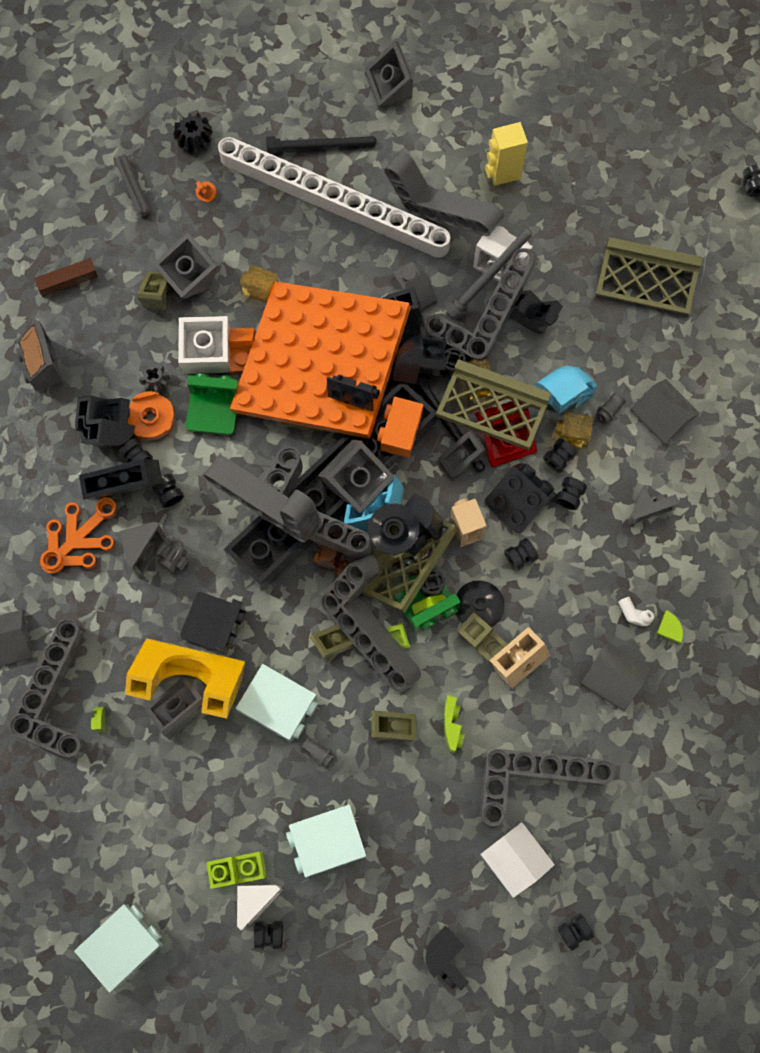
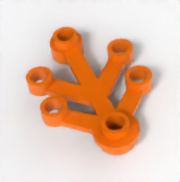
[40,497,118,574]

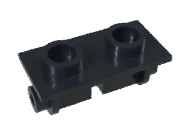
[327,374,380,412]

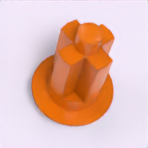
[195,181,216,202]

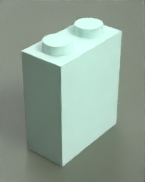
[236,664,318,743]
[286,805,366,878]
[74,904,163,993]

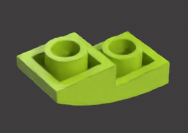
[444,695,465,754]
[206,851,267,889]

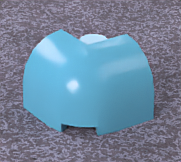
[535,365,597,414]
[344,474,404,534]

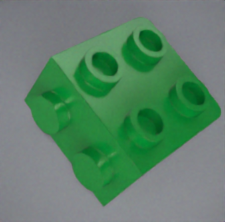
[186,374,239,436]
[394,567,460,633]

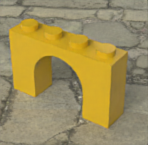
[125,638,245,719]

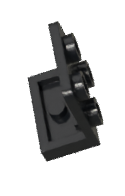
[485,463,557,533]
[180,592,247,655]

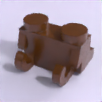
[313,531,360,569]

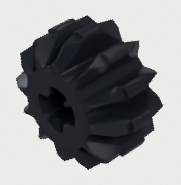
[173,112,213,153]

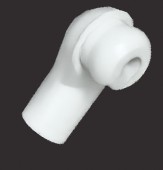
[618,597,654,627]

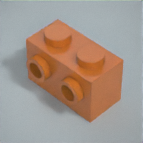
[377,397,424,458]

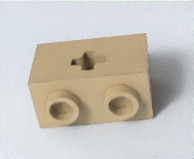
[449,498,487,547]
[490,627,551,689]

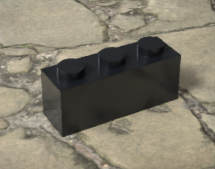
[79,459,163,500]

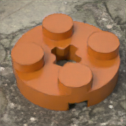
[127,391,175,441]

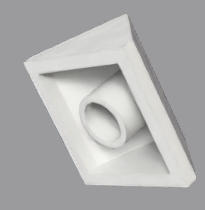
[480,822,554,898]
[237,885,283,930]

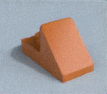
[228,328,255,375]

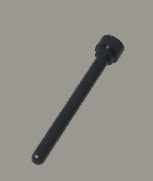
[266,136,377,155]
[408,373,485,472]

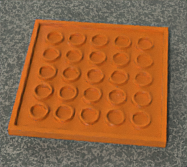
[230,281,411,439]

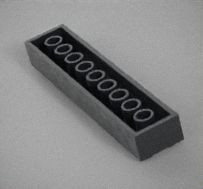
[224,382,437,591]

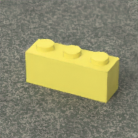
[485,122,528,186]

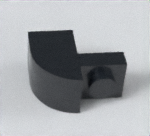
[510,290,563,333]
[405,493,443,556]
[425,925,469,990]

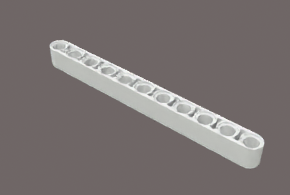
[218,137,450,258]

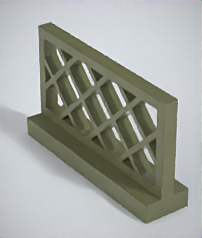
[595,237,703,316]
[436,359,551,450]
[361,502,458,613]

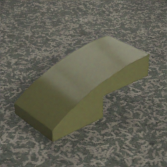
[457,612,508,664]

